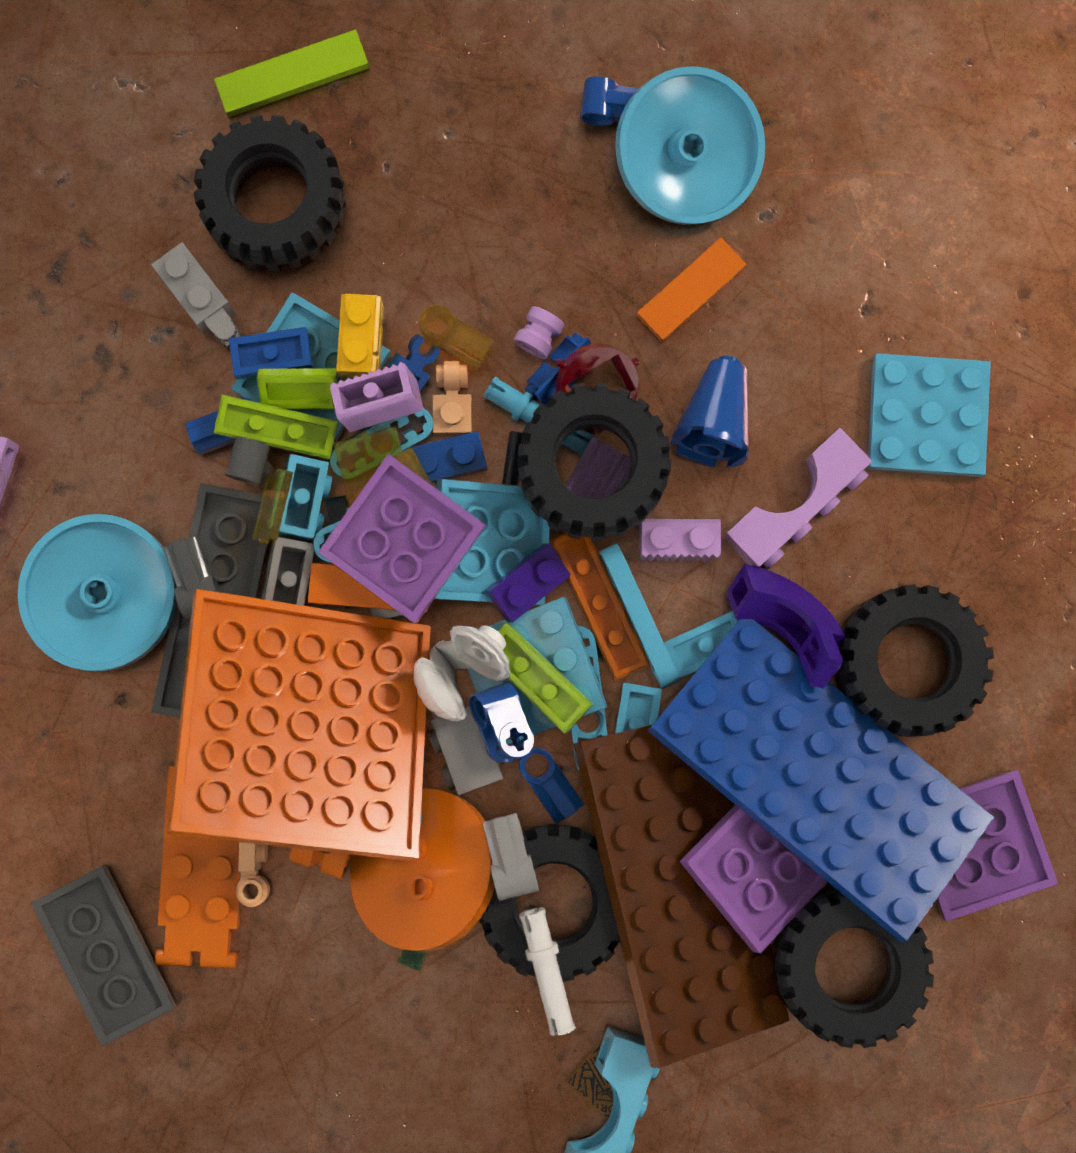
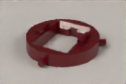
[555,343,640,434]

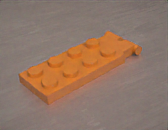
[155,766,241,969]

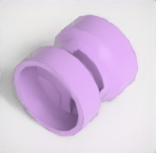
[513,306,565,359]

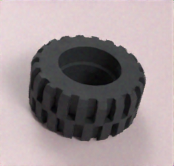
[194,115,347,272]
[518,382,672,541]
[835,584,994,737]
[479,824,621,982]
[773,889,934,1048]

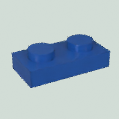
[229,327,313,379]
[404,431,488,484]

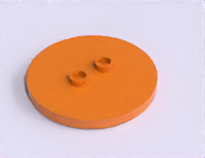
[350,788,495,952]

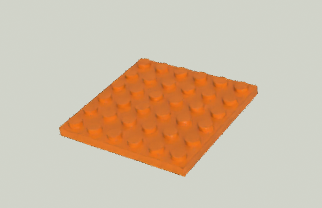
[168,589,431,861]

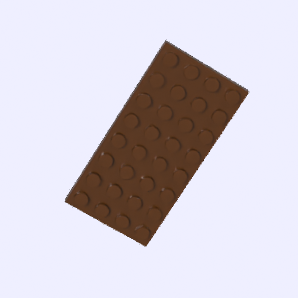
[573,725,790,1068]

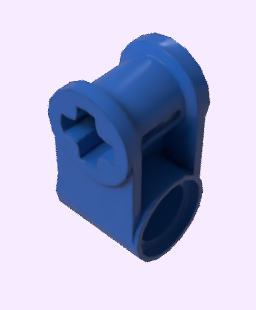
[469,682,534,764]

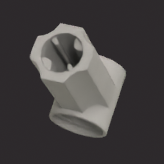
[483,813,539,901]

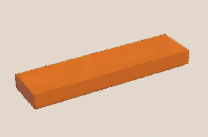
[550,533,650,682]

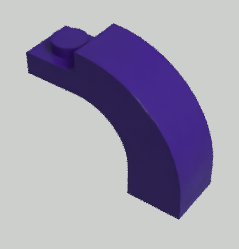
[726,564,845,689]

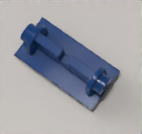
[524,332,592,405]

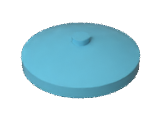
[615,66,765,225]
[18,514,177,672]

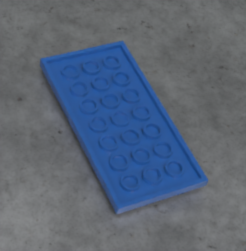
[648,619,994,943]

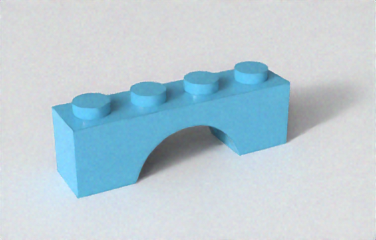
[564,1026,660,1153]

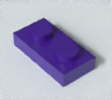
[485,543,571,623]

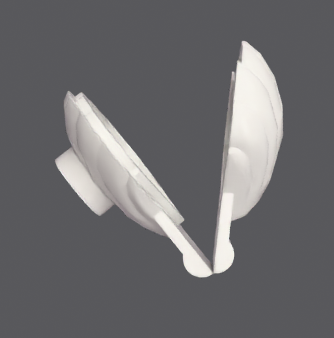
[413,625,510,721]

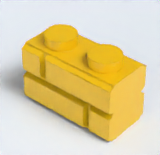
[336,294,384,381]

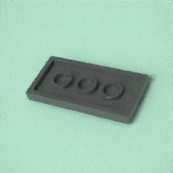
[31,865,177,1047]

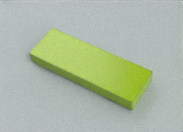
[214,395,338,460]
[498,623,594,734]

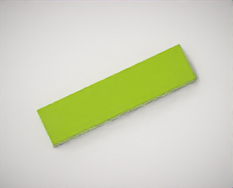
[214,29,370,118]

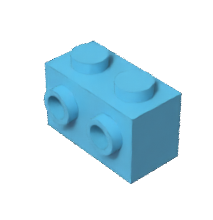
[270,454,332,543]

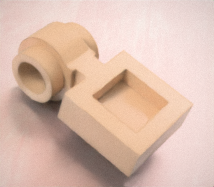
[433,361,472,435]
[236,842,270,907]

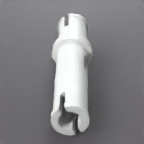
[519,907,575,1036]

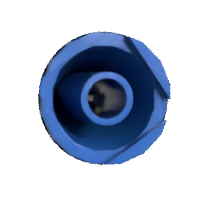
[670,356,749,468]

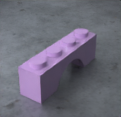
[723,428,872,569]

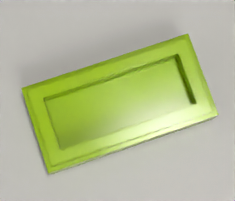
[257,368,338,409]

